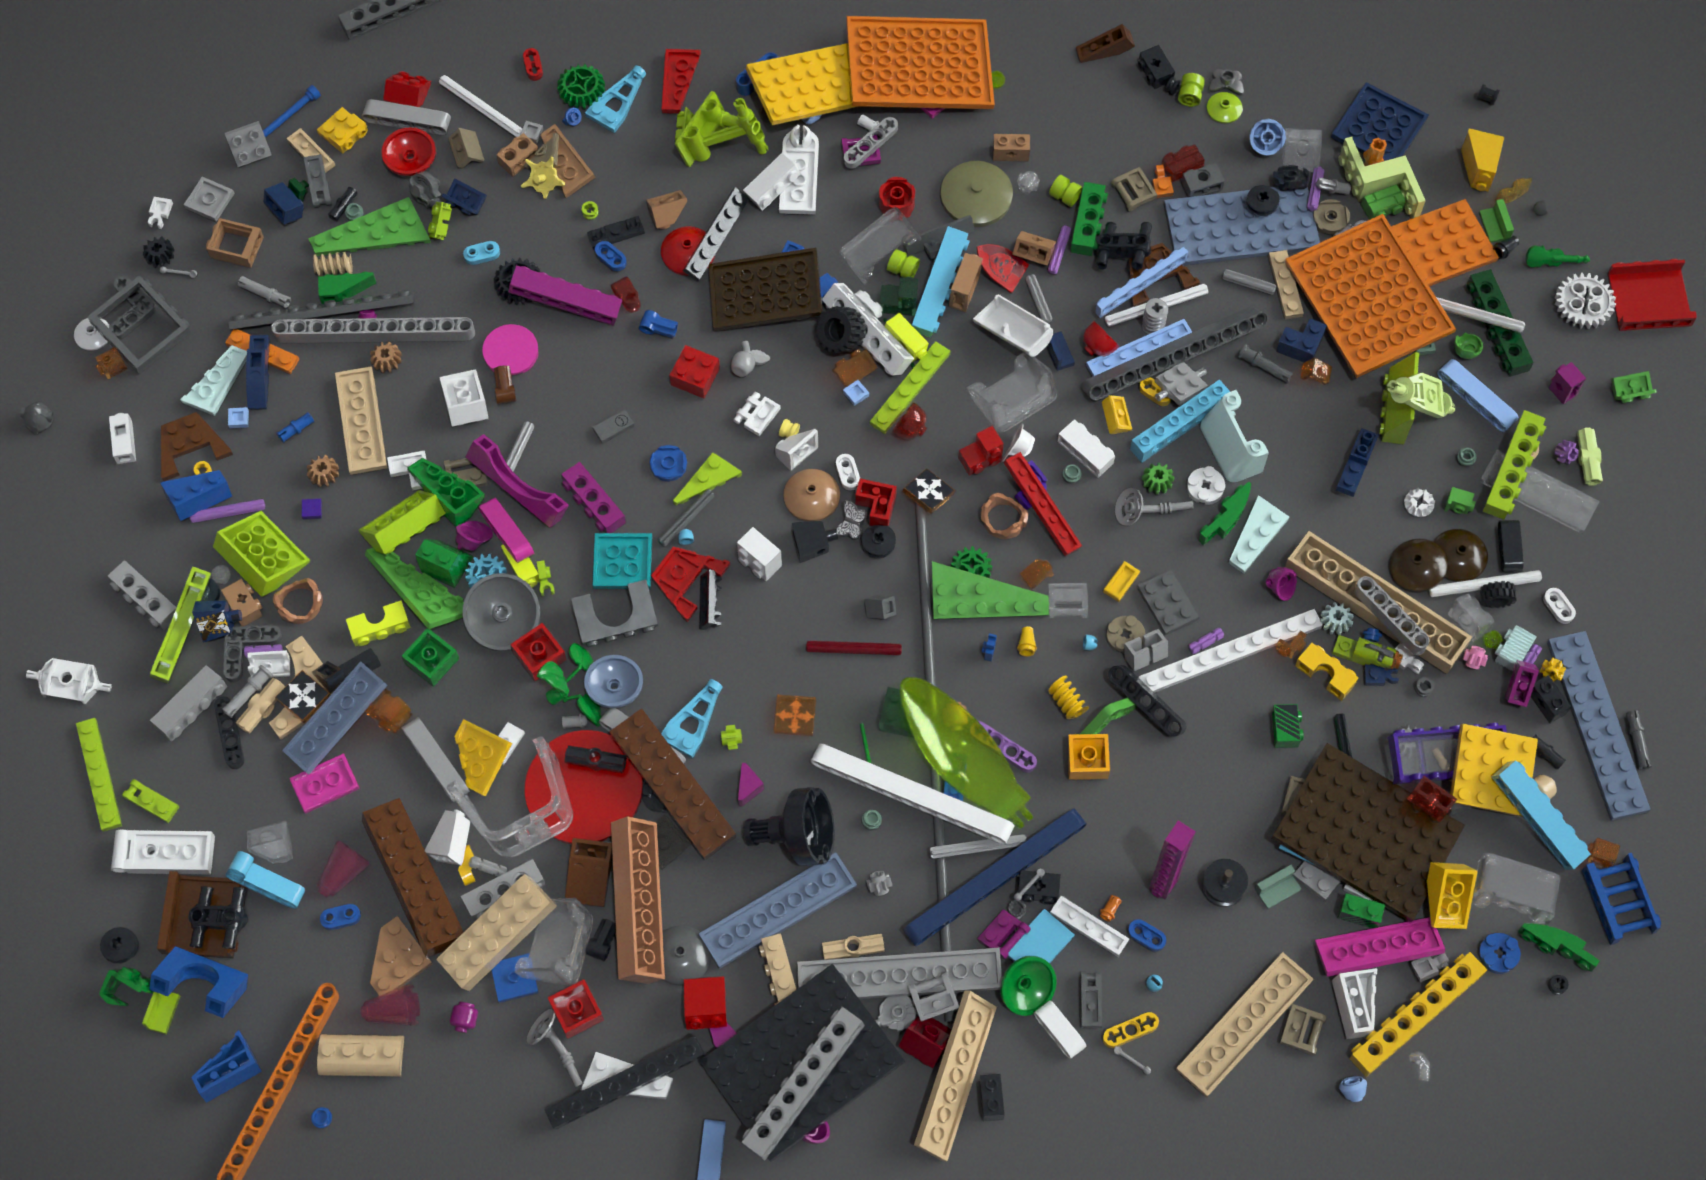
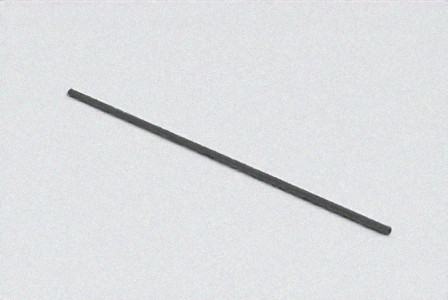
[915,501,955,1023]

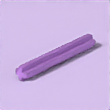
[190,499,265,523]

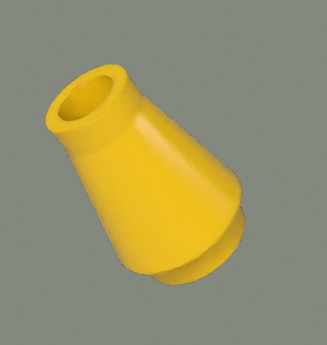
[1017,626,1037,657]

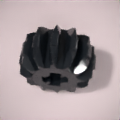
[143,236,175,268]

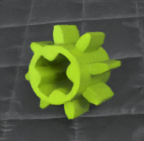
[721,725,742,750]

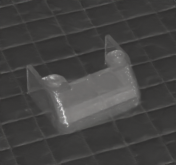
[839,207,922,284]

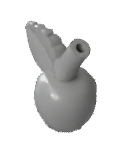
[731,341,770,377]

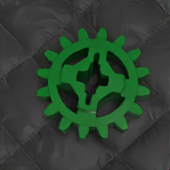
[951,546,992,578]

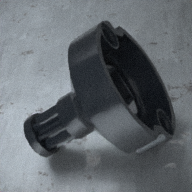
[744,787,835,866]

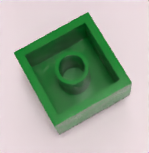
[402,628,459,687]

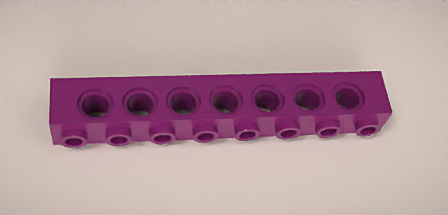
[1149,820,1196,900]

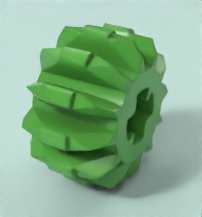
[1142,462,1174,495]

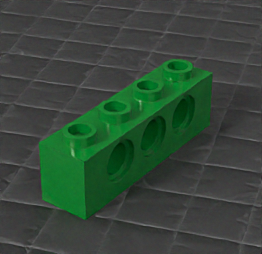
[1070,182,1108,256]

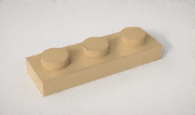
[287,128,335,172]

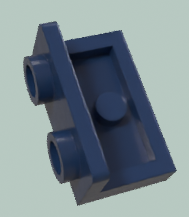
[442,178,487,215]

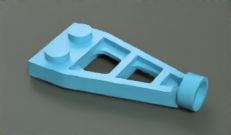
[585,65,646,133]
[661,679,723,759]

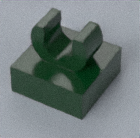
[288,178,309,202]

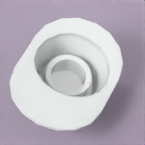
[1001,424,1035,463]

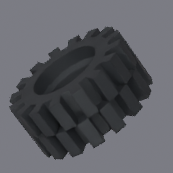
[1480,581,1517,608]

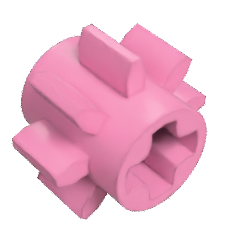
[1463,646,1488,669]

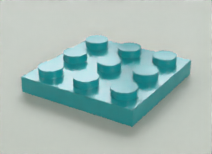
[593,533,652,589]

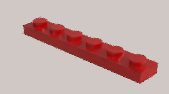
[1004,452,1082,557]

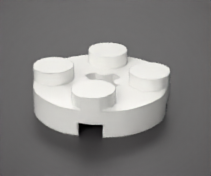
[1187,466,1225,505]

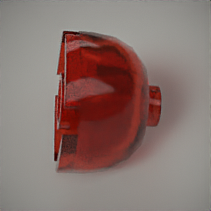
[892,402,927,440]

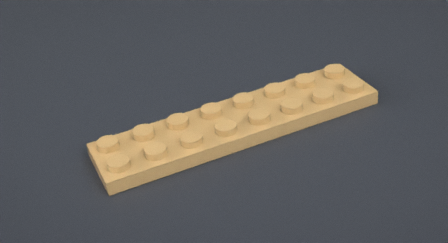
[1176,952,1314,1098]
[914,990,997,1161]

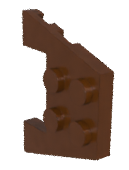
[1128,243,1200,307]
[161,412,233,481]

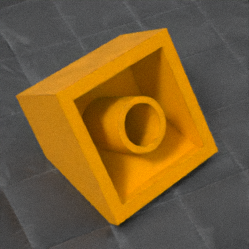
[1068,734,1110,780]

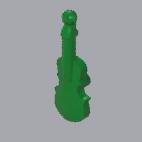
[1525,245,1590,268]

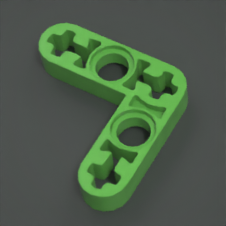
[1080,698,1137,734]

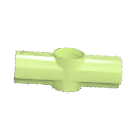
[1577,428,1603,486]

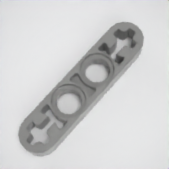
[844,117,898,169]

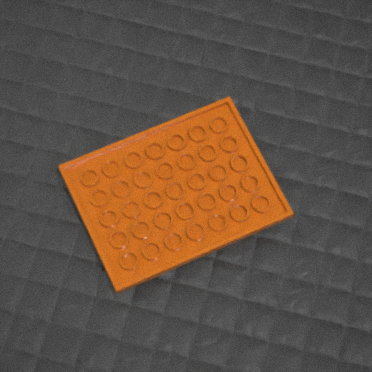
[846,16,995,109]
[1285,214,1456,378]

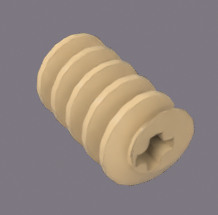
[313,252,353,276]

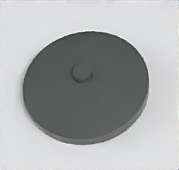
[463,573,541,651]

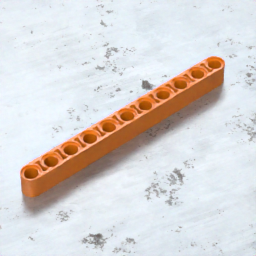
[217,983,339,1180]

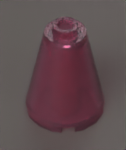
[317,840,370,898]
[361,984,420,1026]

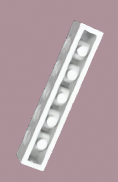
[822,283,914,376]

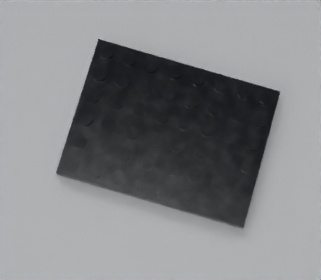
[699,963,905,1162]

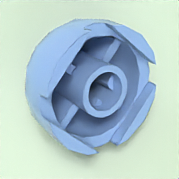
[1249,118,1286,155]

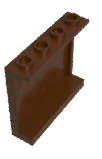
[157,871,247,958]

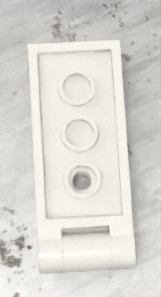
[111,830,215,875]

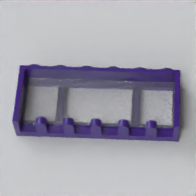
[1387,723,1507,784]

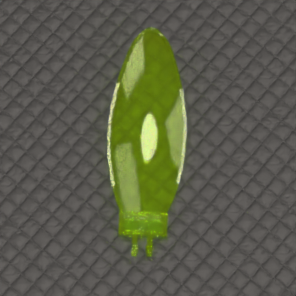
[900,677,1033,829]

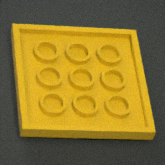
[1449,724,1538,817]

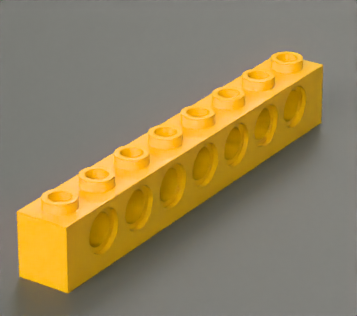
[1349,952,1487,1077]

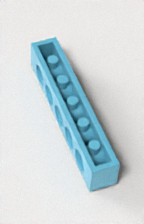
[1130,380,1230,463]

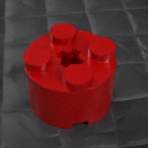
[879,177,915,219]

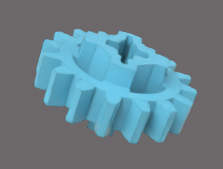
[465,554,507,588]

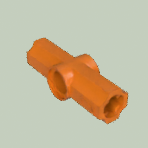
[1363,138,1387,166]

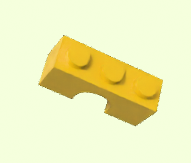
[1295,643,1358,701]

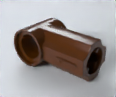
[494,365,516,404]

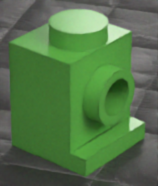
[1444,487,1476,514]

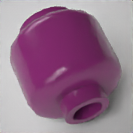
[449,1002,478,1033]

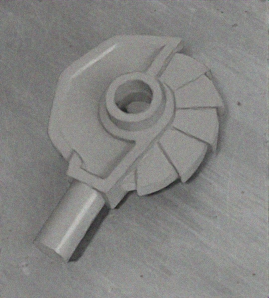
[875,996,917,1032]

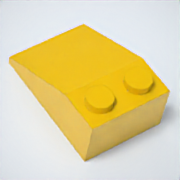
[1427,862,1478,929]

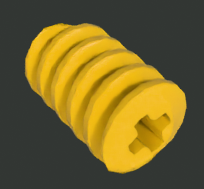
[1048,676,1089,720]

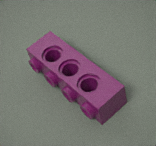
[561,461,626,533]

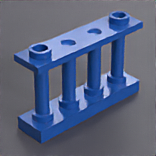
[1582,853,1661,945]

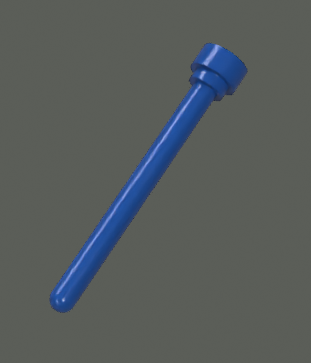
[263,85,321,138]

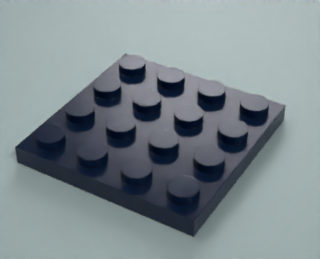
[1331,82,1429,161]

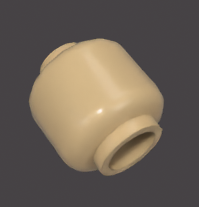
[1534,775,1557,799]

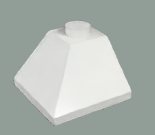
[775,429,818,471]

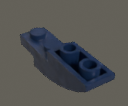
[246,335,270,409]
[1336,428,1379,497]

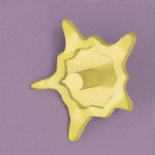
[521,157,565,199]

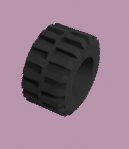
[815,306,866,353]

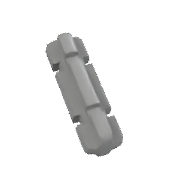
[469,856,507,877]

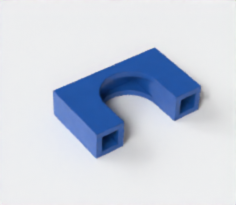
[149,946,248,1018]

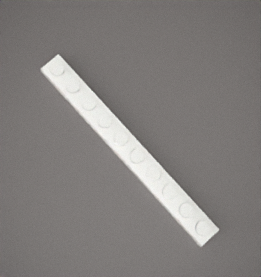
[1139,609,1323,696]

